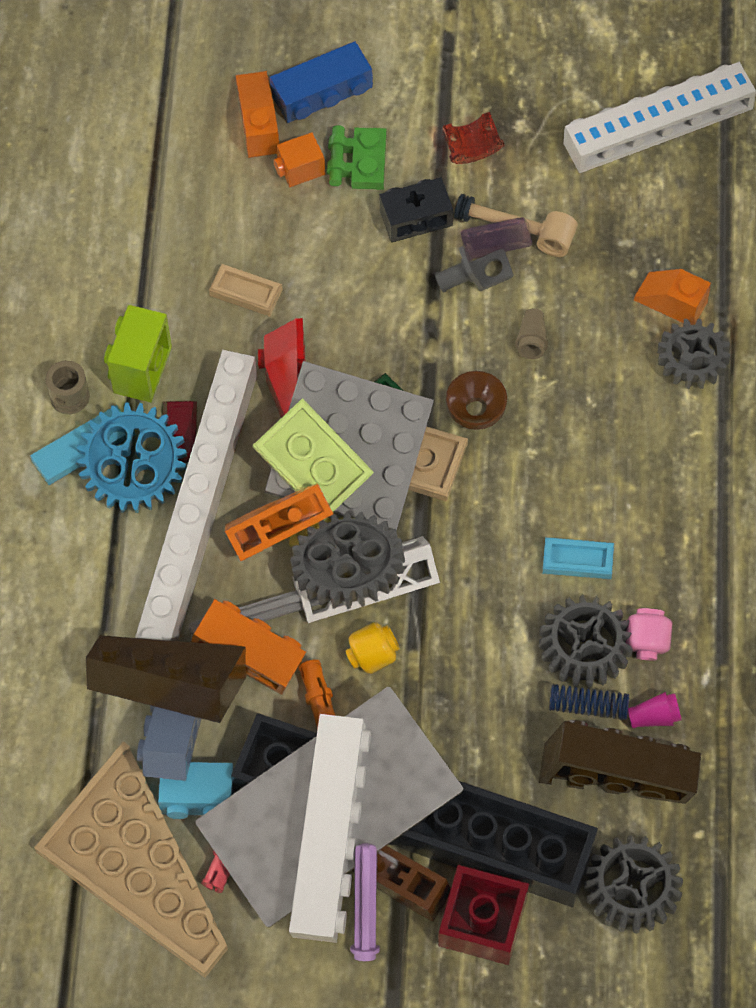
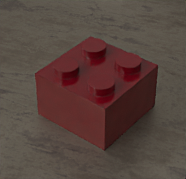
[438,865,529,965]

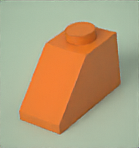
[634,269,711,325]

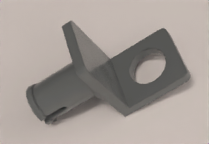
[435,246,514,293]

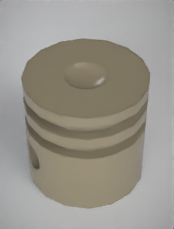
[45,360,90,415]

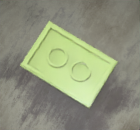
[252,398,374,521]

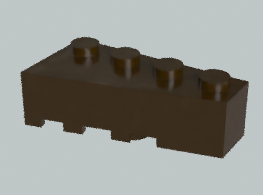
[86,635,246,723]

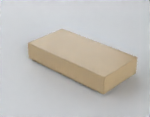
[209,264,283,317]

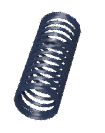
[549,684,629,720]

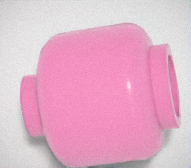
[625,608,672,661]

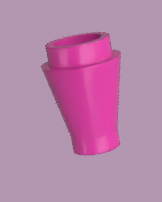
[628,692,682,729]

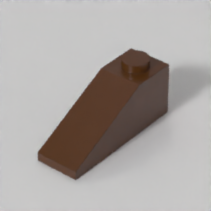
[351,846,451,922]

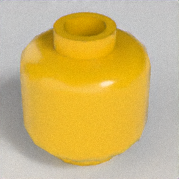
[345,622,400,674]

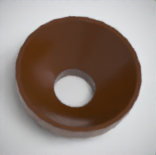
[446,371,507,430]

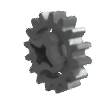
[657,319,731,389]

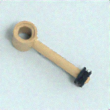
[454,194,578,257]

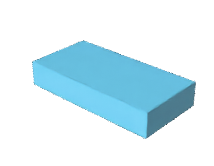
[542,537,614,579]

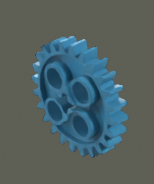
[76,402,187,513]

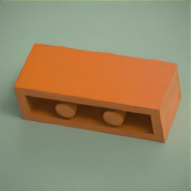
[191,599,306,695]

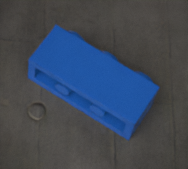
[270,41,373,123]

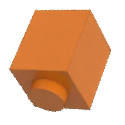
[273,132,325,187]

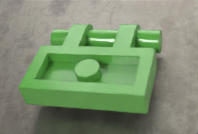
[326,125,387,190]

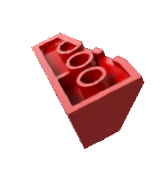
[258,318,306,418]

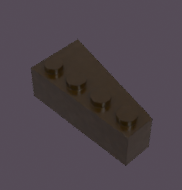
[539,720,701,804]

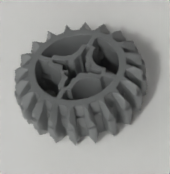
[539,594,633,688]
[584,834,683,934]

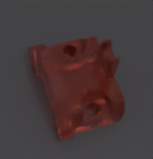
[442,112,505,164]

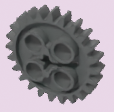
[291,511,405,609]

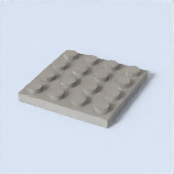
[264,361,434,530]

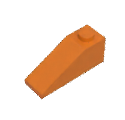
[235,71,279,158]
[225,483,333,561]

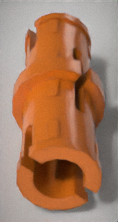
[298,659,336,730]

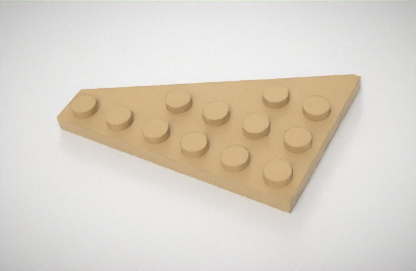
[34,741,228,978]

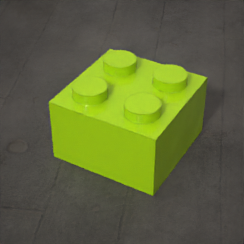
[104,305,172,403]

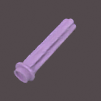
[350,843,380,961]

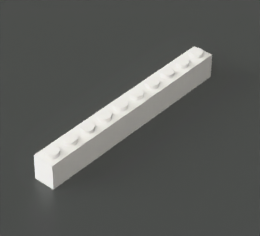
[135,350,257,641]

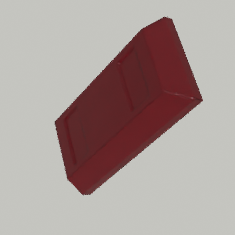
[163,401,197,463]

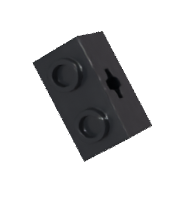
[379,177,453,243]

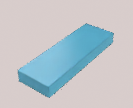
[30,405,135,485]

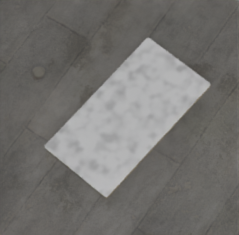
[196,687,463,928]

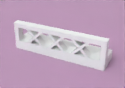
[292,536,440,623]

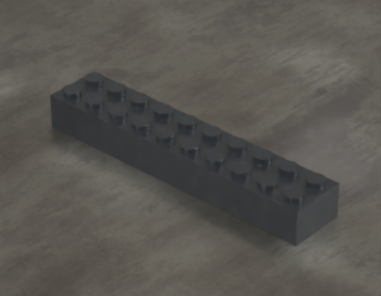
[231,713,598,908]

